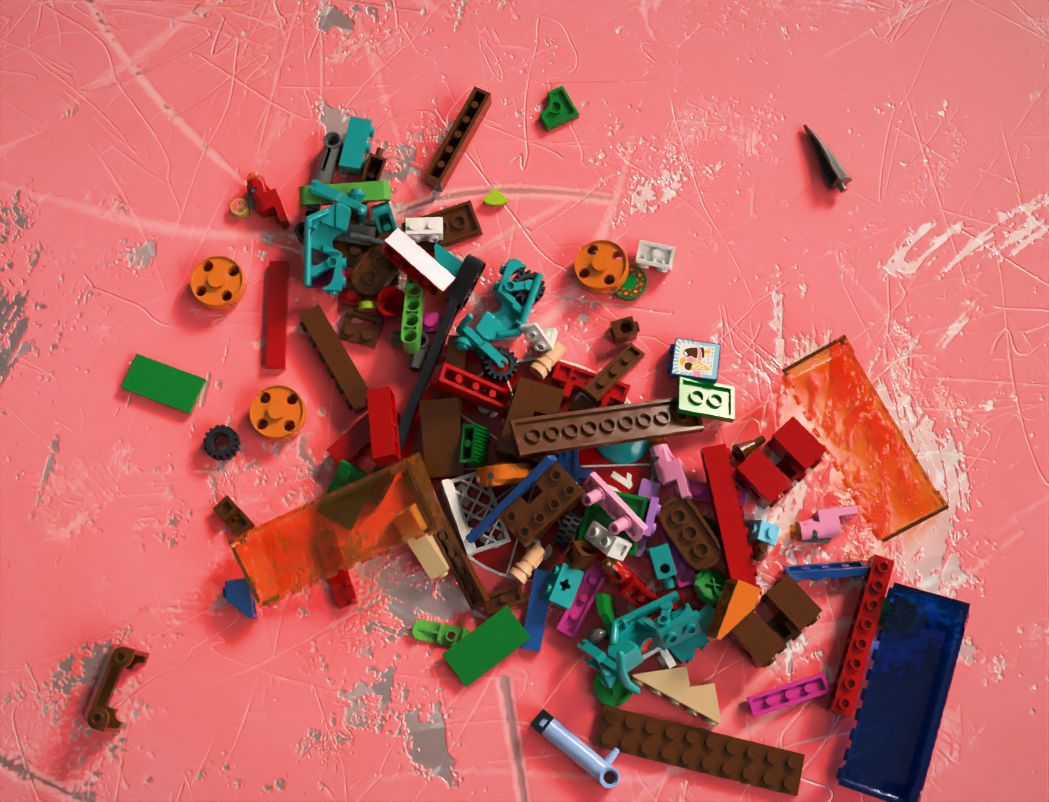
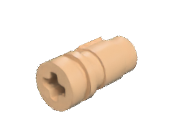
[529,341,567,380]
[508,543,547,585]

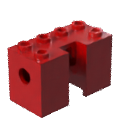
[735,416,827,509]

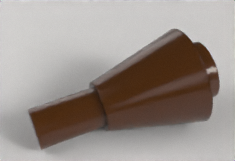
[732,435,766,462]
[751,542,769,561]

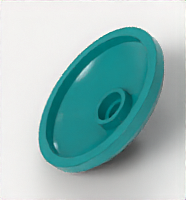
[596,439,651,464]

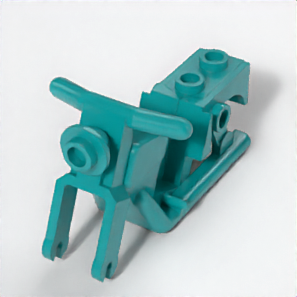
[303,180,367,296]
[577,591,702,695]

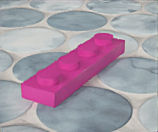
[556,560,607,639]
[746,672,831,717]

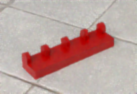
[315,527,358,609]

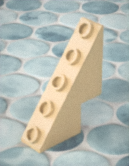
[631,666,722,727]

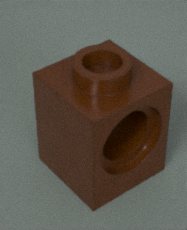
[609,316,640,345]
[562,541,599,569]

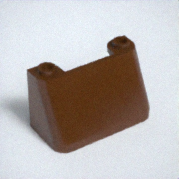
[83,644,150,733]

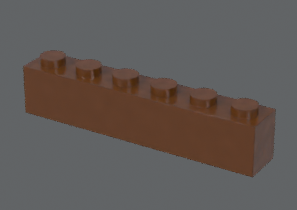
[424,86,492,192]
[299,304,369,414]

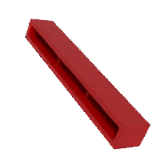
[700,443,762,596]

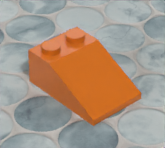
[705,579,761,640]

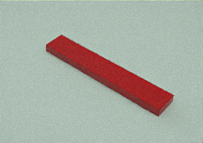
[266,261,289,369]

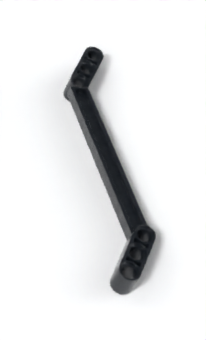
[367,253,486,506]

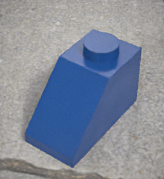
[223,577,258,619]

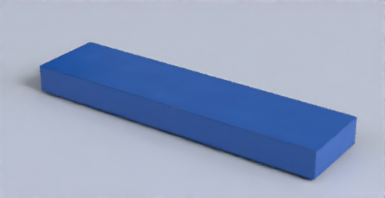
[520,569,552,652]

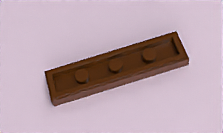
[581,343,645,404]

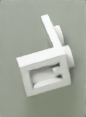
[520,322,558,352]
[584,521,632,561]
[642,644,676,669]

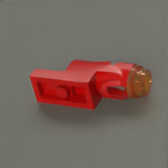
[246,172,290,229]
[599,556,659,617]

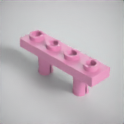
[582,472,648,542]

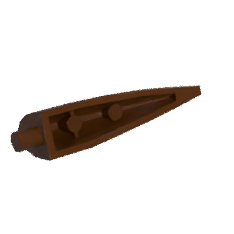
[353,147,387,222]

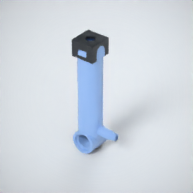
[530,709,620,788]

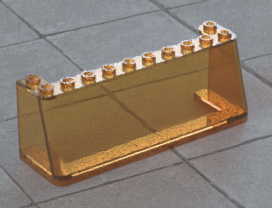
[781,335,949,543]
[228,452,446,608]

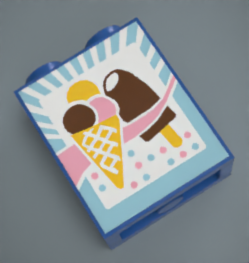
[667,338,721,383]

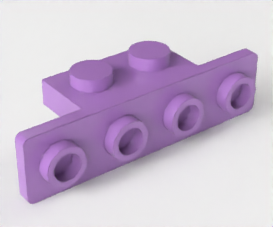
[634,478,661,558]

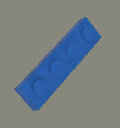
[783,560,868,582]

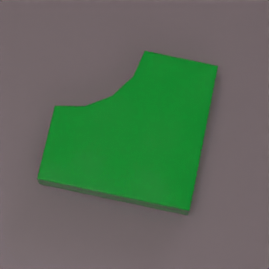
[539,86,579,132]
[595,593,617,636]

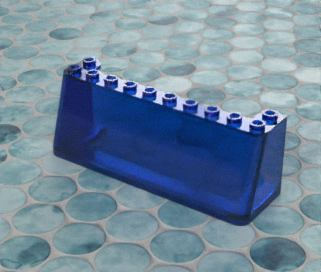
[836,582,970,802]

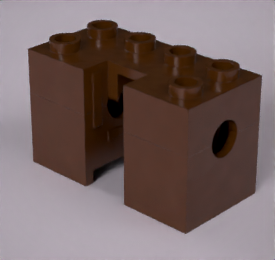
[494,377,565,469]
[498,462,586,549]
[726,574,823,668]

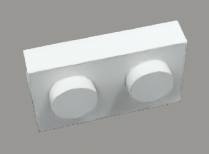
[635,240,676,272]

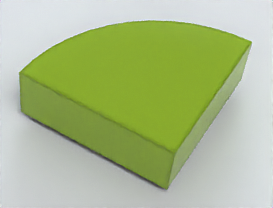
[483,188,508,206]

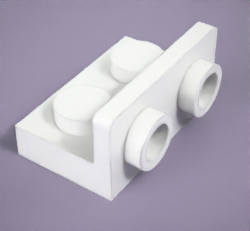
[405,217,443,243]

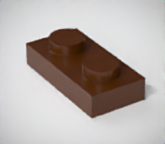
[485,583,526,616]

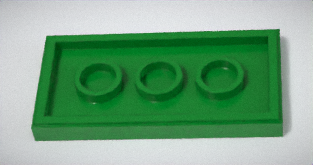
[120,354,207,415]
[442,605,531,687]

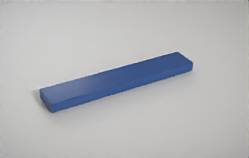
[466,455,558,543]

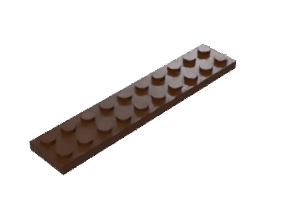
[509,397,704,459]
[594,705,805,796]

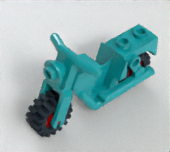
[454,258,545,383]

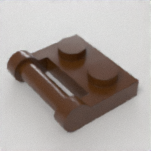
[338,307,385,349]

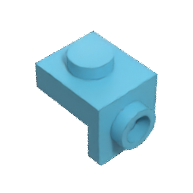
[746,520,780,546]

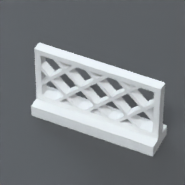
[440,472,511,557]

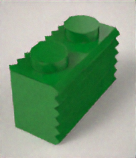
[459,424,490,468]

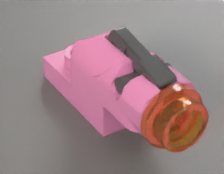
[649,438,694,500]
[789,506,858,544]

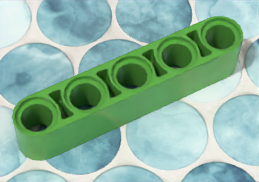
[298,181,391,207]
[401,275,426,354]

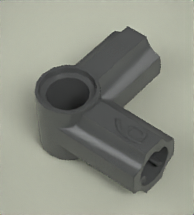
[391,330,430,372]

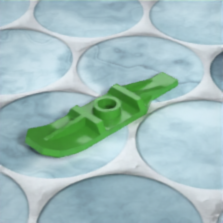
[411,619,471,646]

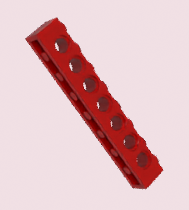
[826,554,895,718]

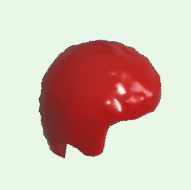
[375,286,405,319]

